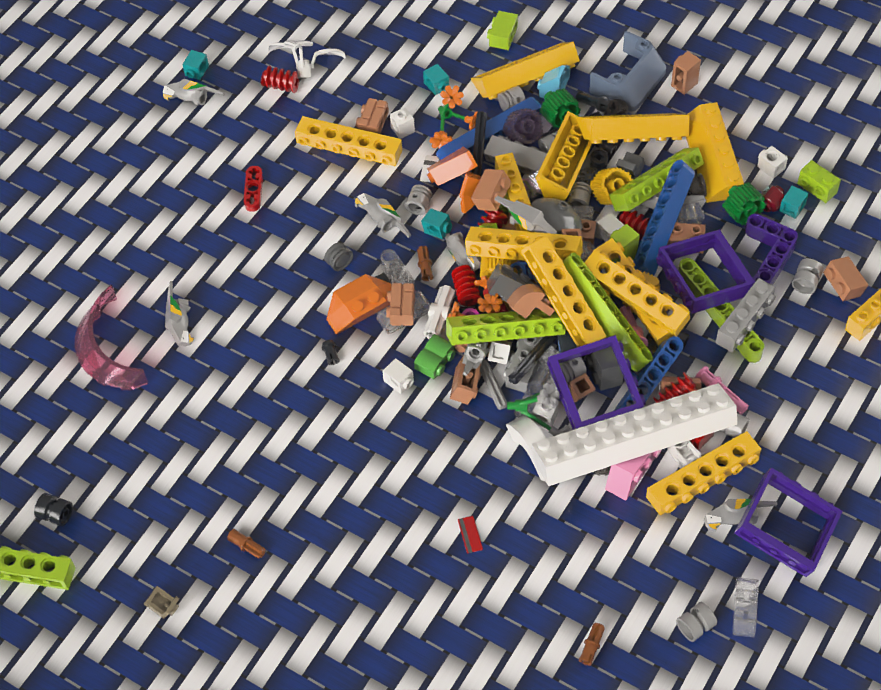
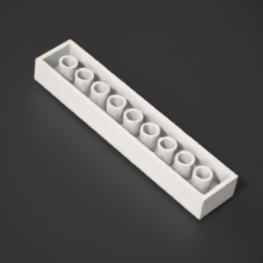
[531,383,737,486]

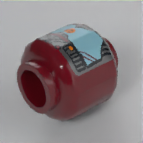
[761,185,785,212]

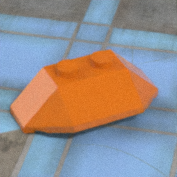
[460,171,482,213]
[326,274,391,335]

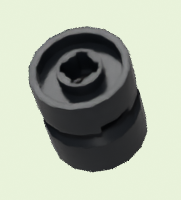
[34,493,73,527]

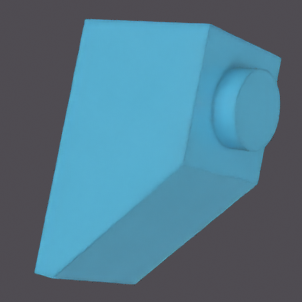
[537,65,570,98]

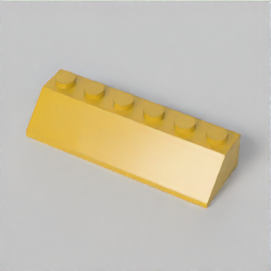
[471,42,580,100]
[686,102,744,203]
[536,111,592,201]
[577,113,689,144]

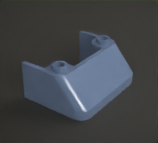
[589,31,666,111]

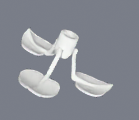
[268,40,346,78]

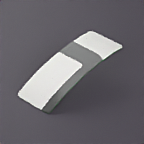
[420,155,439,182]

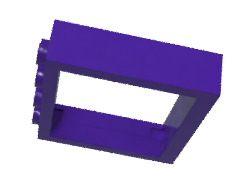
[656,229,755,314]
[547,335,646,430]
[734,468,843,577]

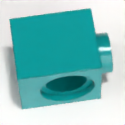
[182,50,209,80]
[423,64,449,95]
[780,186,809,219]
[421,209,452,239]

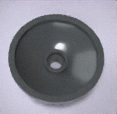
[531,198,583,234]

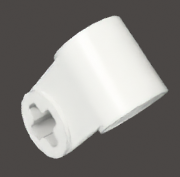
[667,441,702,469]

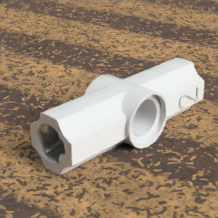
[424,285,455,339]

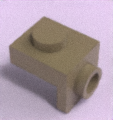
[144,586,180,619]

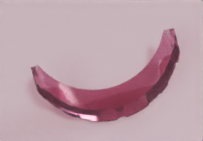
[75,285,148,390]

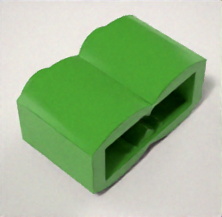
[414,334,456,379]

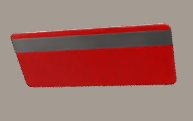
[458,516,483,553]

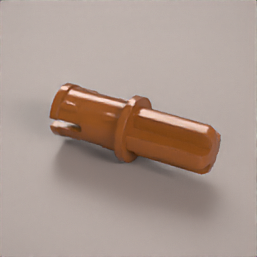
[417,246,433,281]
[227,529,266,558]
[579,622,605,666]

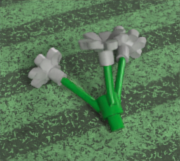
[507,375,570,436]

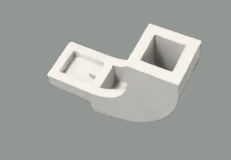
[506,416,547,481]

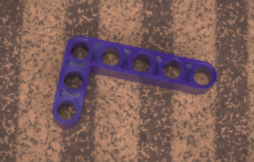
[745,214,798,285]

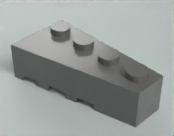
[487,263,554,309]
[583,324,623,391]

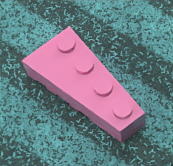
[605,449,662,501]

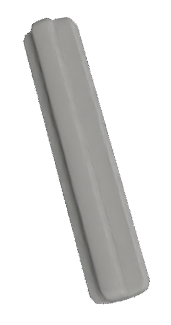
[480,359,507,410]

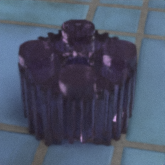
[503,108,544,145]

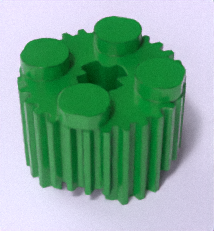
[539,88,581,128]
[722,182,766,226]

